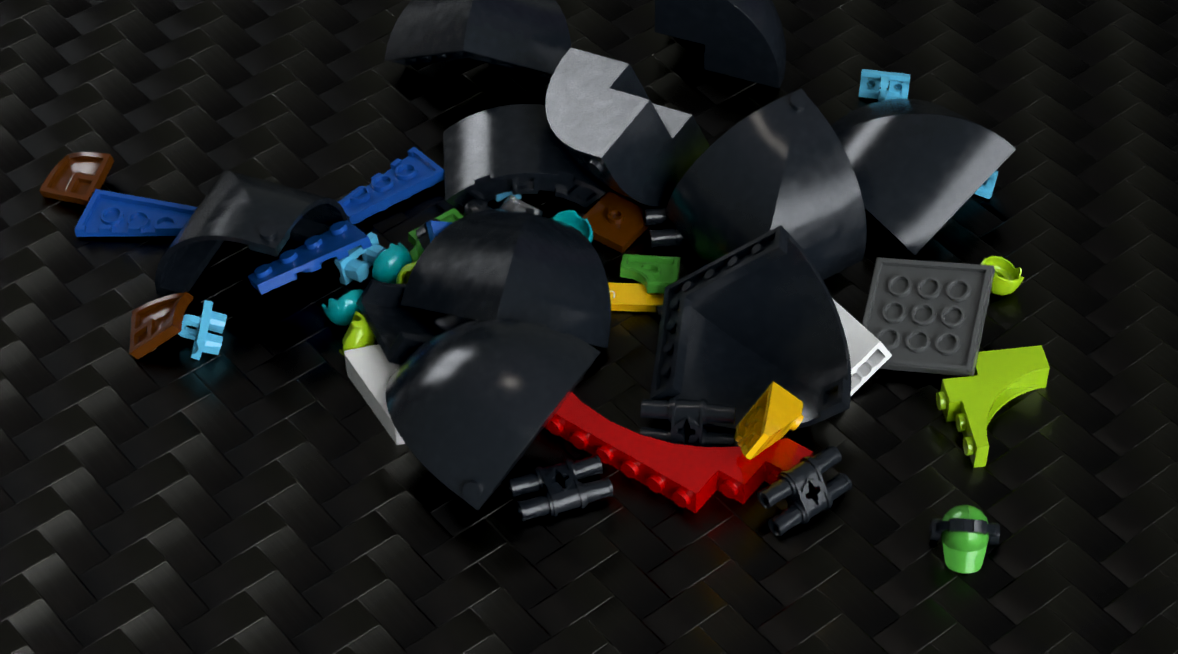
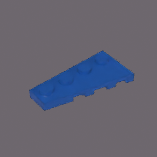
[338,147,445,225]
[74,189,197,237]
[247,220,372,295]

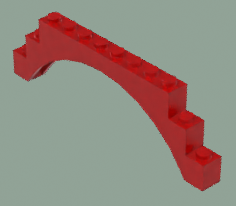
[545,392,813,514]

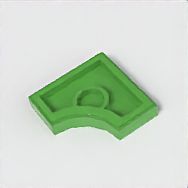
[620,254,680,294]

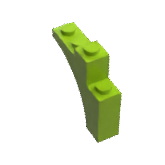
[936,345,1050,468]

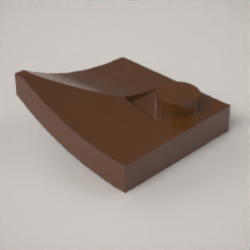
[39,152,115,206]
[129,292,193,360]

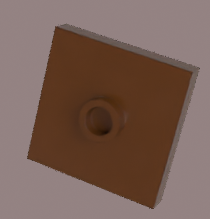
[582,191,651,254]

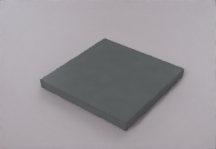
[862,257,995,377]

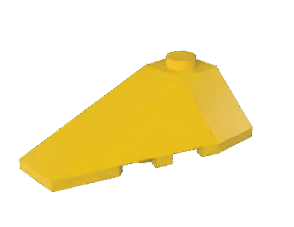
[734,381,804,460]

